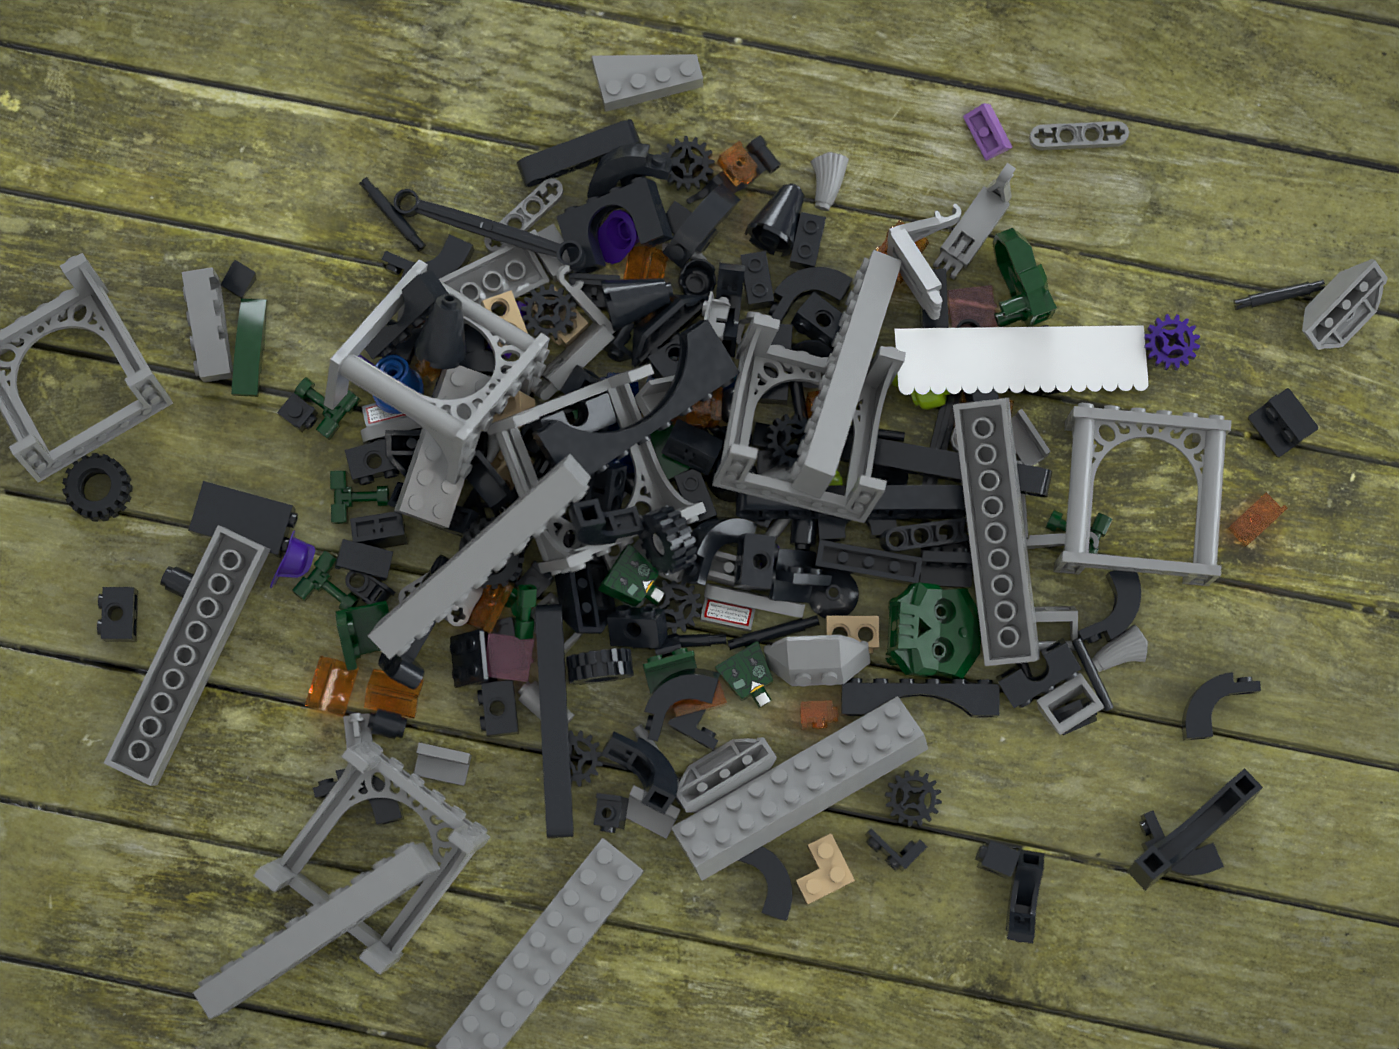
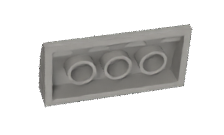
[439,245,550,324]

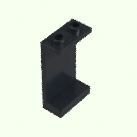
[188,481,298,558]

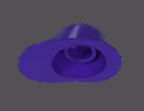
[598,210,640,264]
[270,530,316,588]

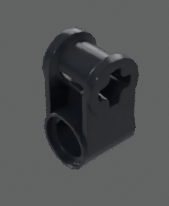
[345,570,396,605]

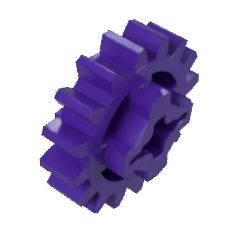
[1144,314,1200,370]

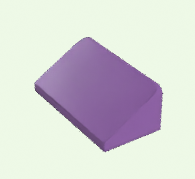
[963,103,1012,160]

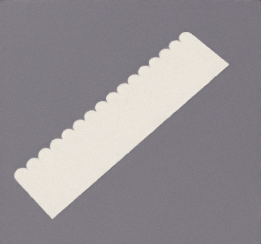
[895,325,1148,395]

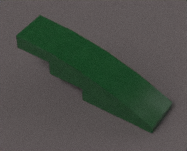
[231,299,267,397]

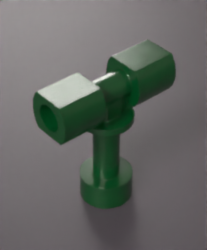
[294,377,361,440]
[330,471,389,524]
[1045,510,1113,554]
[292,551,360,610]
[497,584,537,640]

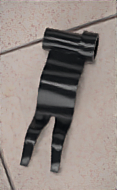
[686,135,781,204]

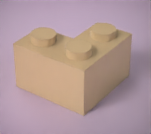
[795,833,855,905]

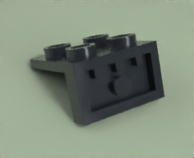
[865,828,928,872]

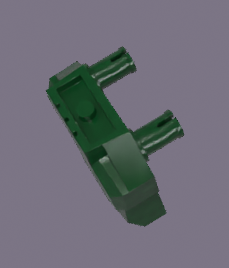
[992,228,1057,327]
[885,582,981,679]

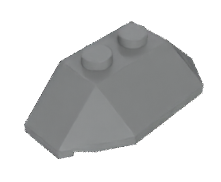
[1302,259,1388,350]
[764,635,870,687]
[676,737,777,812]

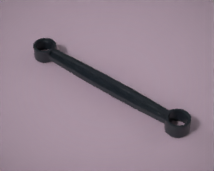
[393,189,585,269]
[921,319,981,485]

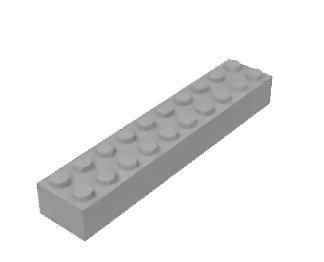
[790,250,902,498]
[953,398,1040,666]
[368,454,591,659]
[104,525,271,786]
[671,696,928,881]
[436,838,644,1049]
[193,842,440,1019]

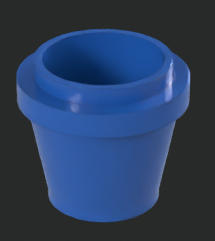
[373,355,424,414]

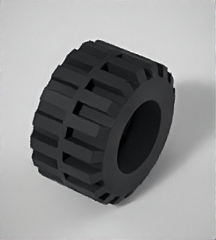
[62,453,133,522]
[459,517,525,589]

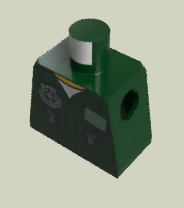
[597,544,665,607]
[715,641,773,708]

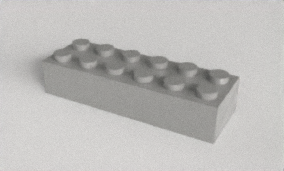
[394,365,495,528]

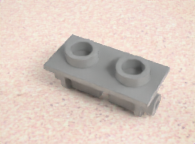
[702,291,731,342]
[343,713,373,748]

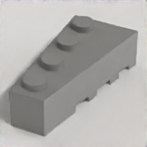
[592,54,703,112]
[182,267,233,382]

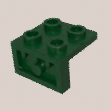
[335,601,389,671]
[643,648,697,694]

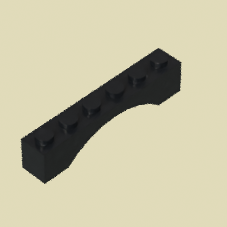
[841,678,1000,718]
[1127,768,1263,891]

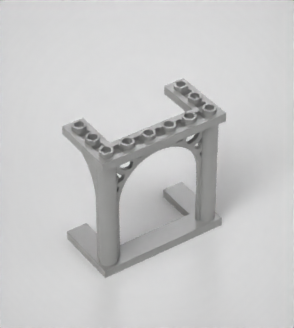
[0,253,173,483]
[324,260,550,485]
[713,314,906,523]
[487,364,706,575]
[1053,403,1231,586]
[254,741,491,974]

